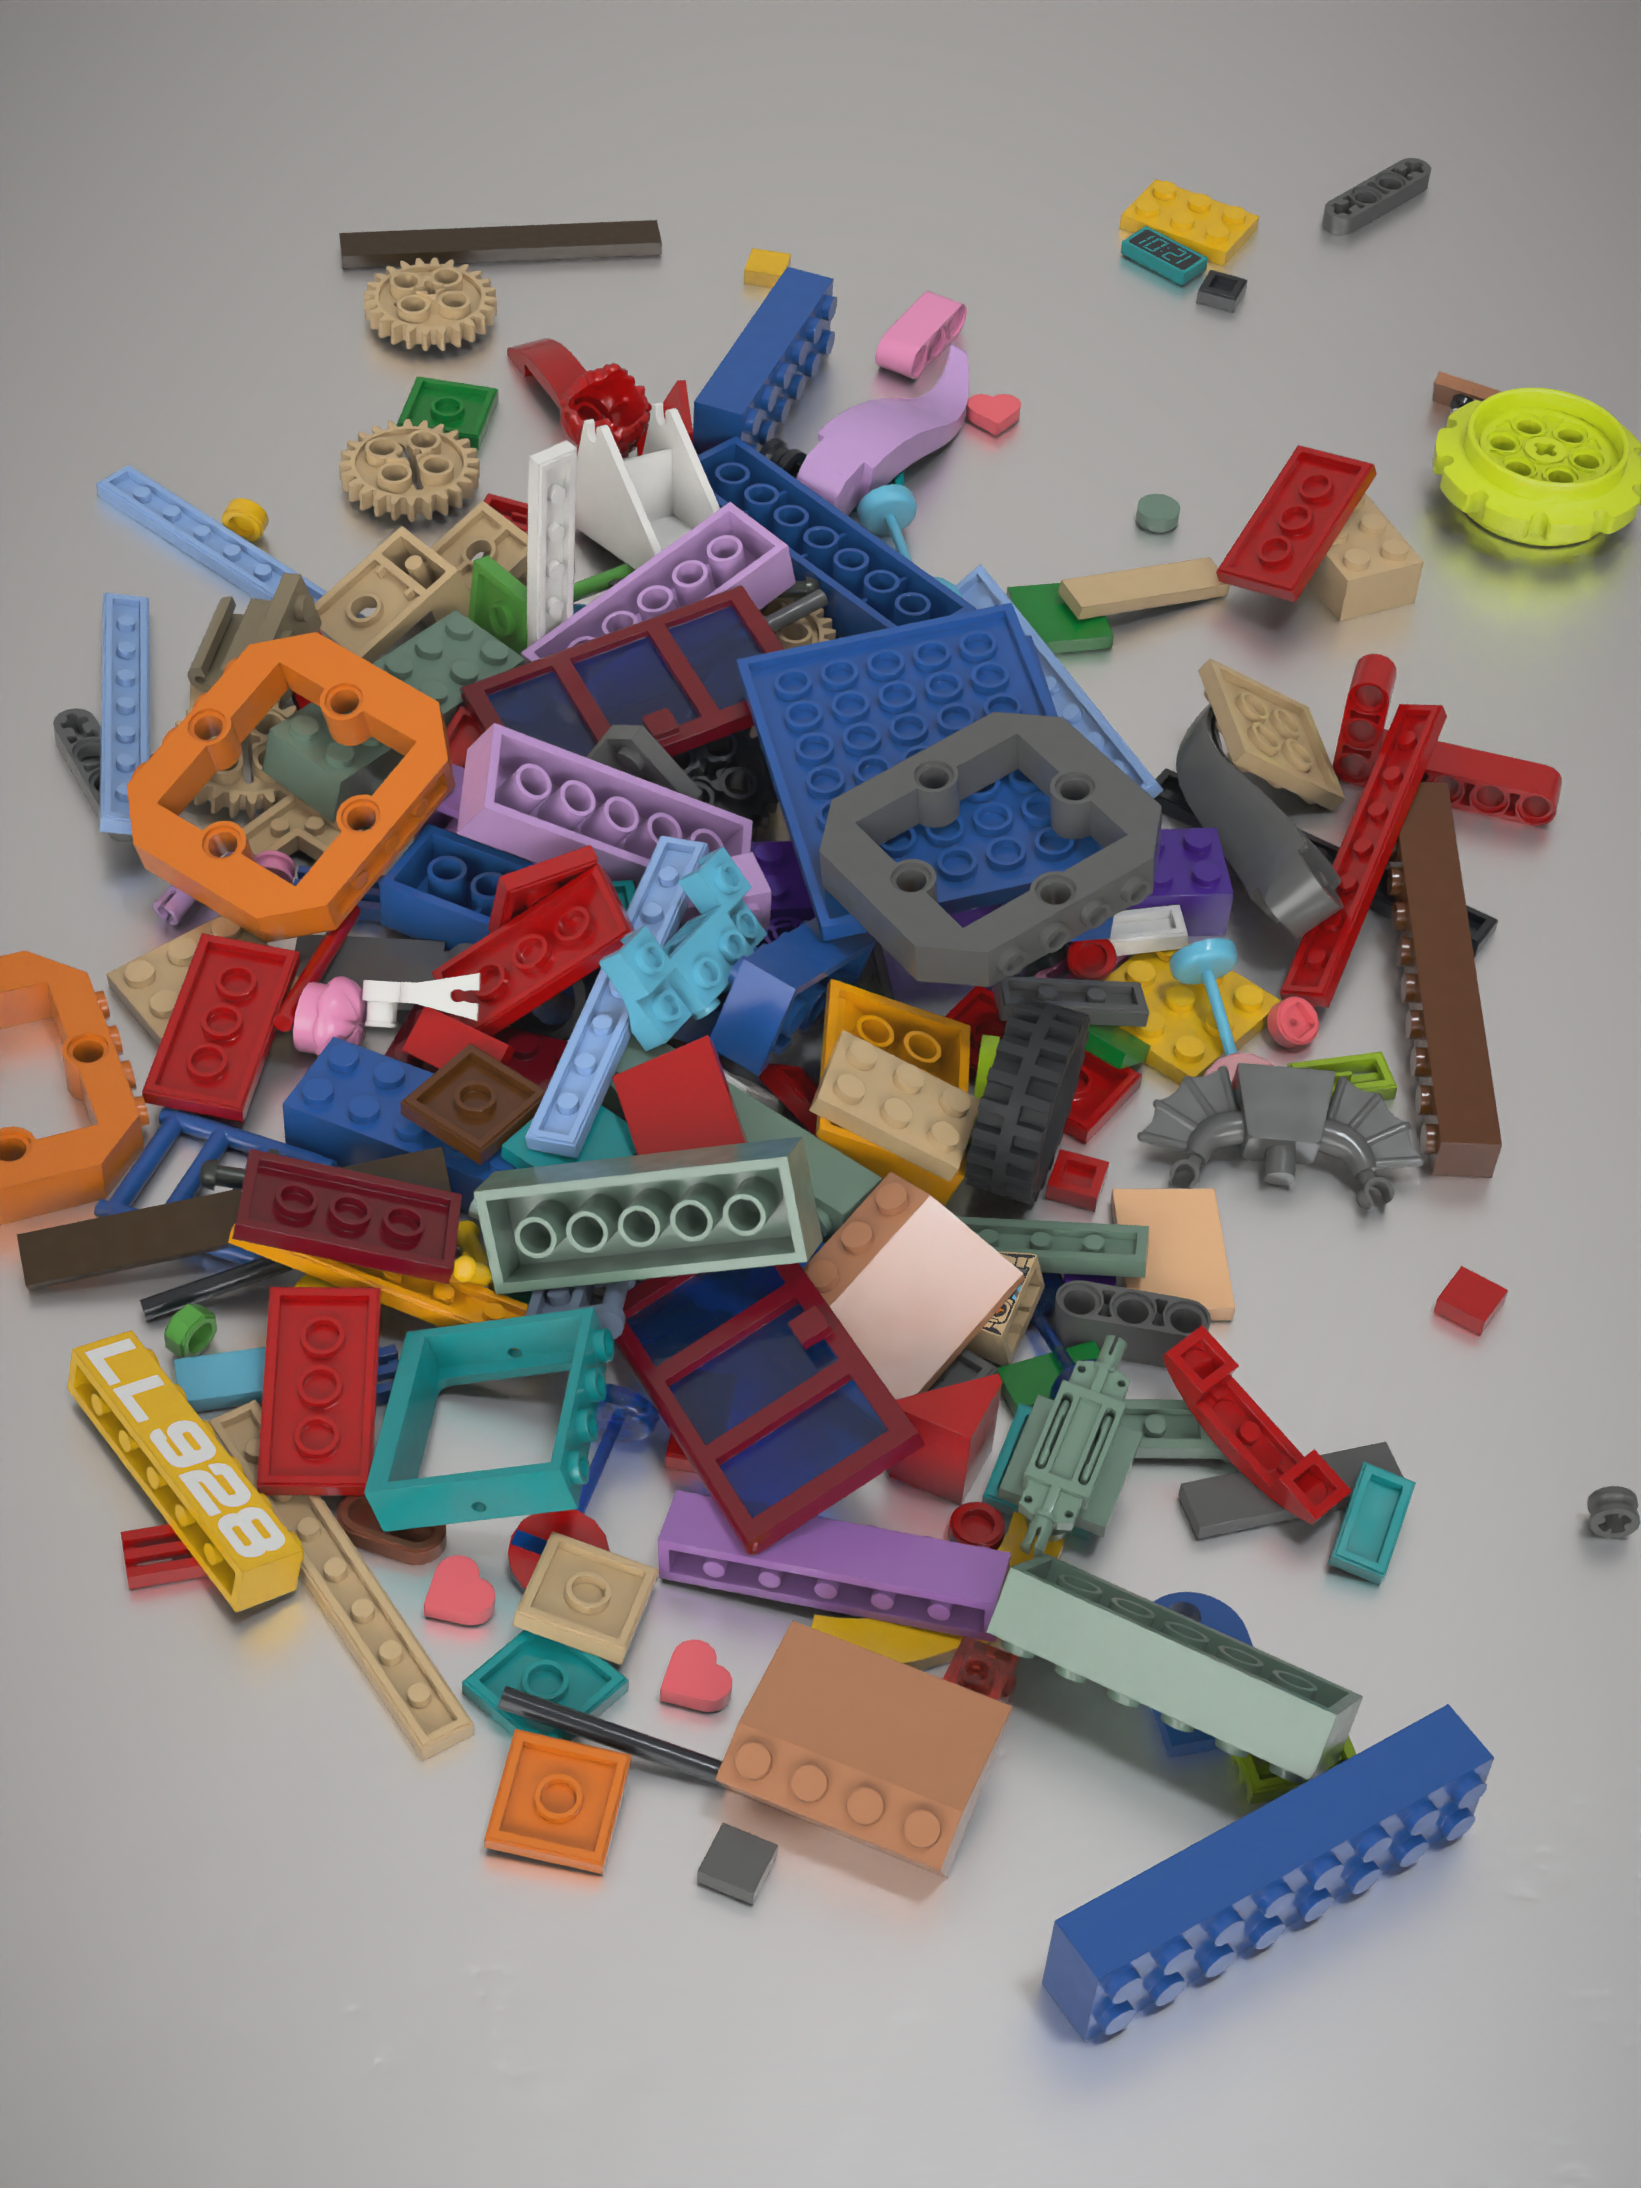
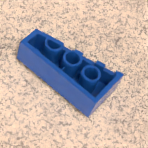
[710,917,877,1076]

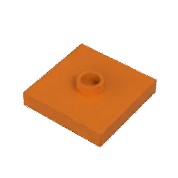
[484,1729,632,1874]

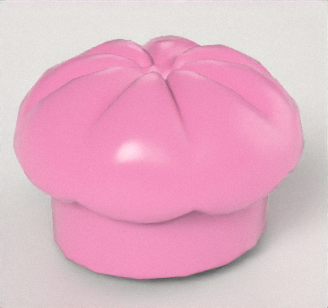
[293,976,367,1057]

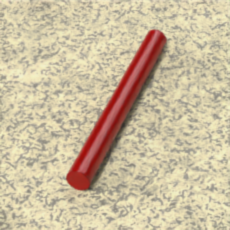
[273,905,361,1032]

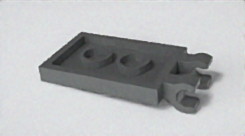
[295,934,473,1024]

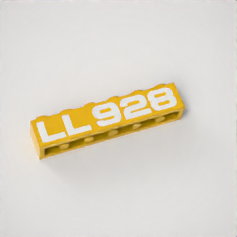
[67,1330,304,1613]

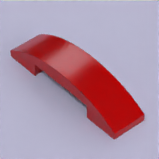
[507,338,587,445]
[1162,1325,1352,1525]

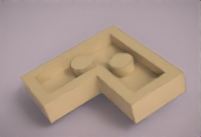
[242,793,363,860]

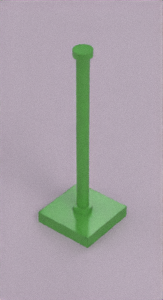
[468,555,635,656]

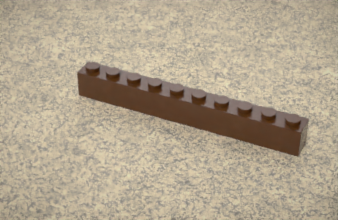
[1387,782,1502,1177]

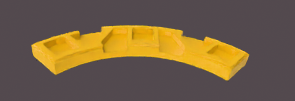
[811,1512,1067,1671]

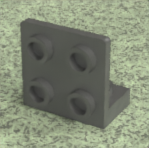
[586,725,703,799]

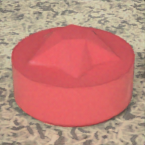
[1267,997,1319,1048]

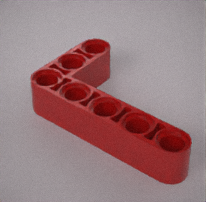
[1333,653,1562,826]

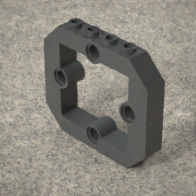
[819,712,1162,987]

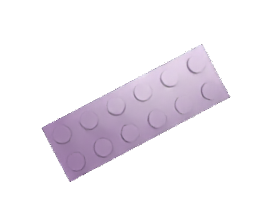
[521,502,796,719]
[457,723,753,891]

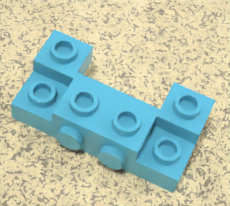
[598,847,767,1052]

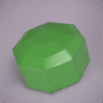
[164,1304,217,1358]

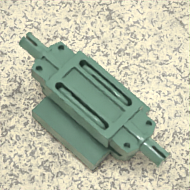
[998,1335,1143,1557]

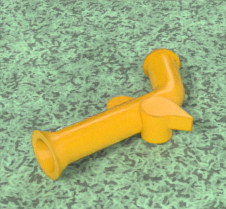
[452,1220,504,1295]

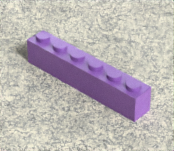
[658,1490,1011,1643]

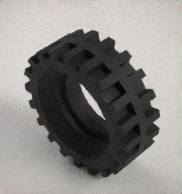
[965,996,1091,1205]

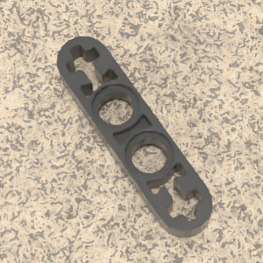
[1322,158,1431,235]
[53,708,133,841]

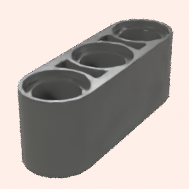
[1050,1280,1211,1367]

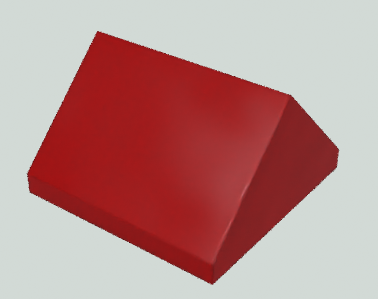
[887,1373,1002,1506]

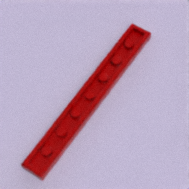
[1279,704,1447,1008]

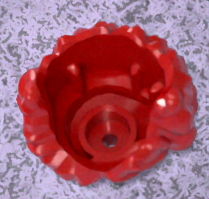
[559,363,652,458]

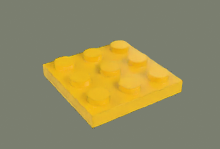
[1104,943,1281,1085]

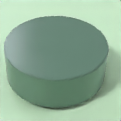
[1136,494,1180,533]

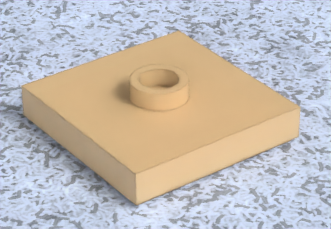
[512,1531,660,1665]

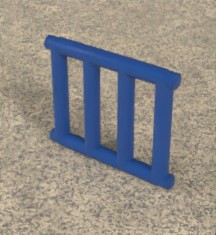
[94,1107,337,1265]

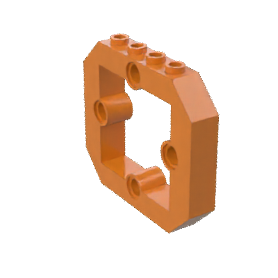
[127,632,456,943]
[0,950,150,1226]

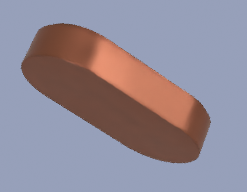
[337,1496,447,1565]

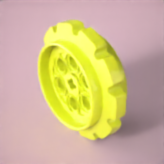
[1432,388,1641,546]

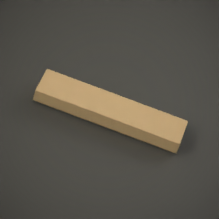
[1058,557,1231,620]

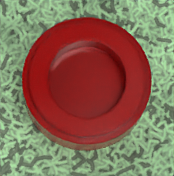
[1066,939,1117,981]
[948,1502,1006,1550]

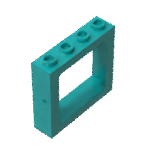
[364,1307,614,1532]

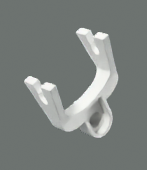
[362,973,481,1028]

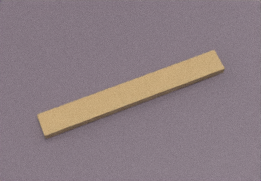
[208,1399,474,1762]

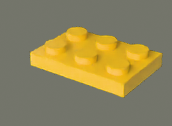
[1119,179,1260,266]

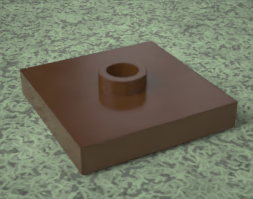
[400,1043,546,1165]

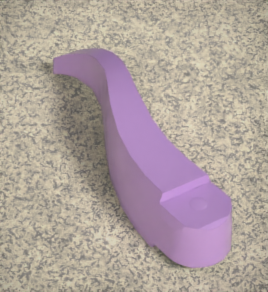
[796,344,969,516]

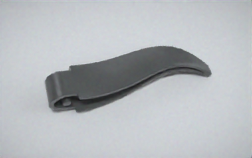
[1176,703,1344,938]

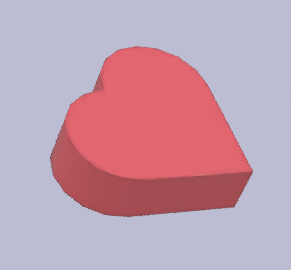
[966,394,1021,436]
[424,1555,495,1625]
[660,1639,732,1712]

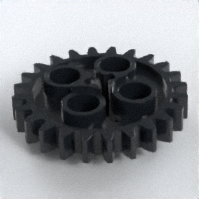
[671,709,779,840]

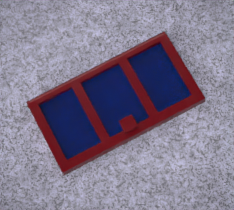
[460,585,785,757]
[613,1263,925,1555]

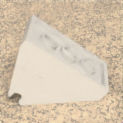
[575,402,720,570]

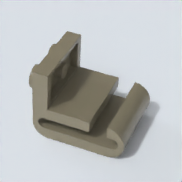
[187,573,322,702]

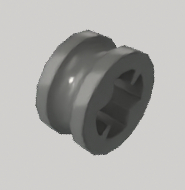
[1587,1486,1640,1538]

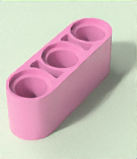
[875,291,967,379]

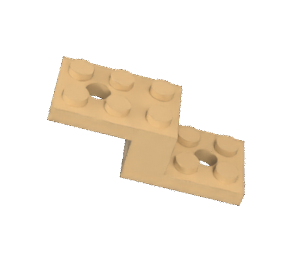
[315,501,528,663]

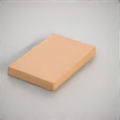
[1110,1188,1235,1321]

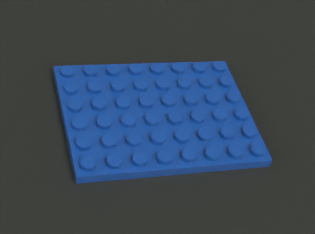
[736,603,1104,942]

